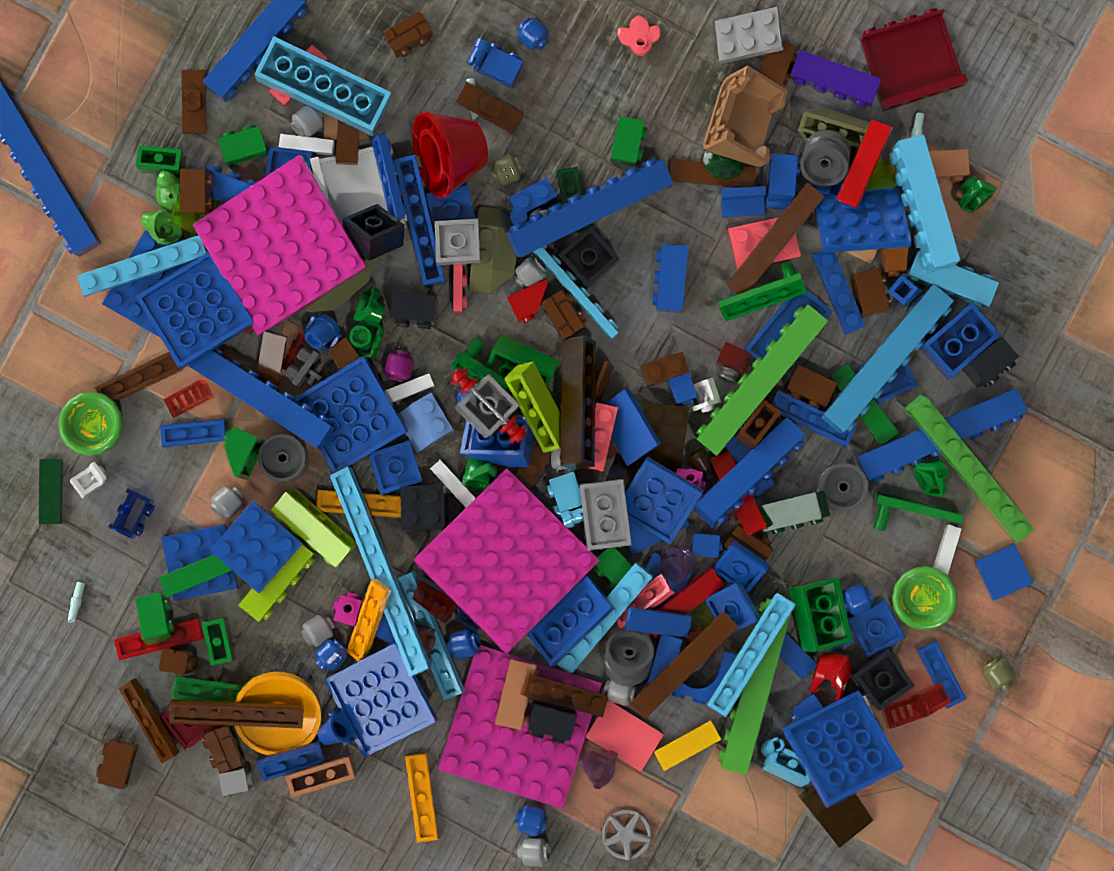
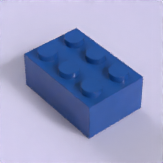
[920,302,1001,380]

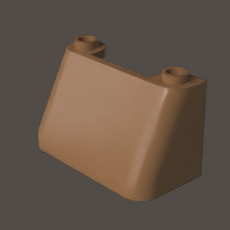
[703,66,788,167]

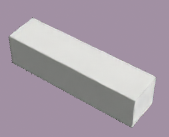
[279,134,335,156]
[385,374,435,403]
[430,460,476,508]
[933,525,961,575]

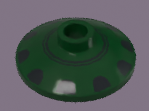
[703,150,746,179]

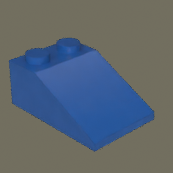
[460,416,534,467]

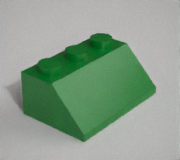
[486,335,560,388]
[223,426,265,480]
[788,577,853,652]

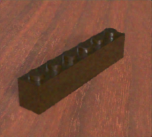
[560,336,596,470]

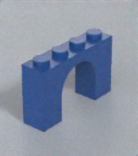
[647,634,738,707]

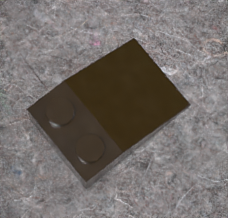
[637,402,689,473]
[798,784,873,848]

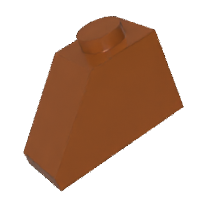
[879,247,908,278]

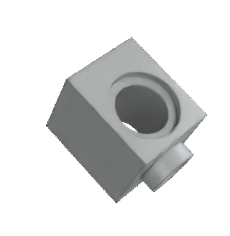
[218,767,254,796]

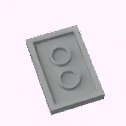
[715,7,784,64]
[579,479,631,550]

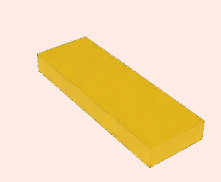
[653,720,721,771]

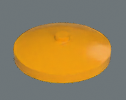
[235,672,321,756]

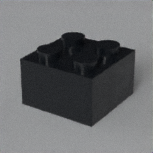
[343,204,405,261]
[559,226,620,290]
[390,292,439,330]
[962,337,1019,388]
[400,485,449,533]
[851,649,915,711]
[527,701,577,744]

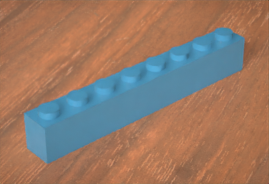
[821,284,954,434]

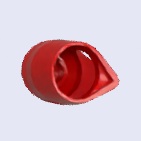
[809,653,851,701]

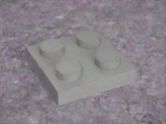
[435,219,480,265]

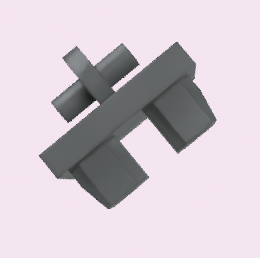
[285,347,323,388]

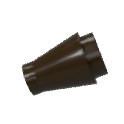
[688,448,716,481]

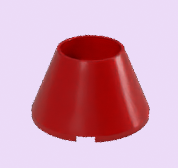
[412,112,488,198]

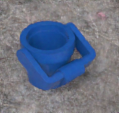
[303,313,342,352]
[317,709,355,746]

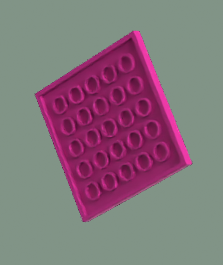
[192,155,367,336]
[413,469,600,654]
[438,645,602,809]

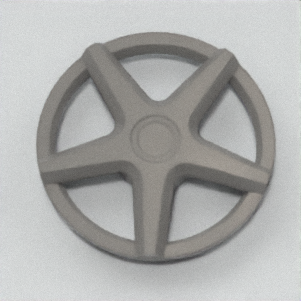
[602,810,651,860]

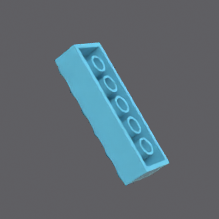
[254,36,392,137]
[890,134,960,274]

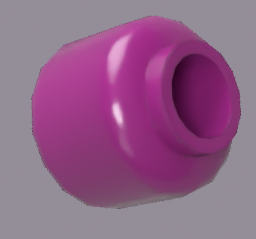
[383,350,414,383]

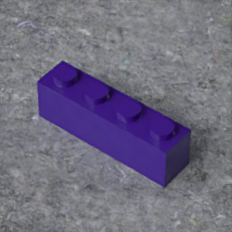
[791,50,881,108]

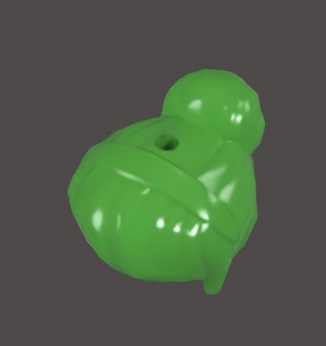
[155,170,180,213]
[141,210,183,246]

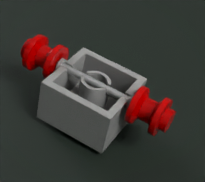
[450,367,527,443]

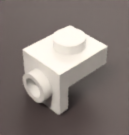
[692,378,721,413]
[70,462,107,499]

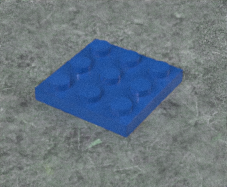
[625,457,704,544]
[210,501,303,593]
[161,524,239,601]

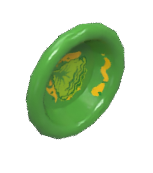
[58,392,123,456]
[892,566,958,631]

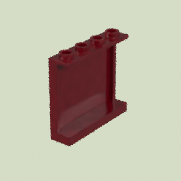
[859,8,968,112]

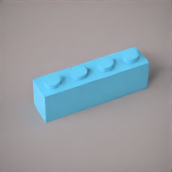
[906,251,999,309]

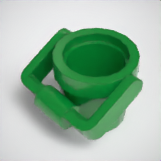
[958,175,997,213]
[353,286,386,324]
[348,321,385,359]
[462,457,499,491]
[913,459,949,497]

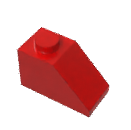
[507,279,548,324]

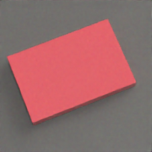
[585,700,664,772]

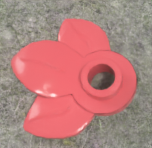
[618,15,660,56]

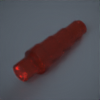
[282,333,305,370]

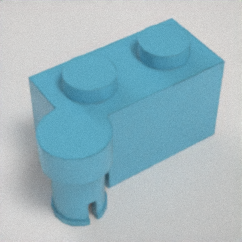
[546,471,584,528]
[761,737,810,788]

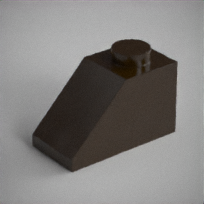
[605,454,637,490]

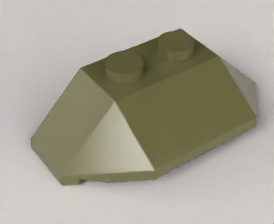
[798,109,870,165]
[469,206,517,294]
[305,254,374,313]

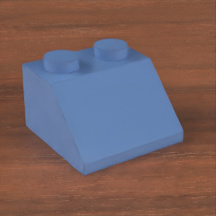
[399,393,454,453]

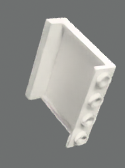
[310,146,408,228]

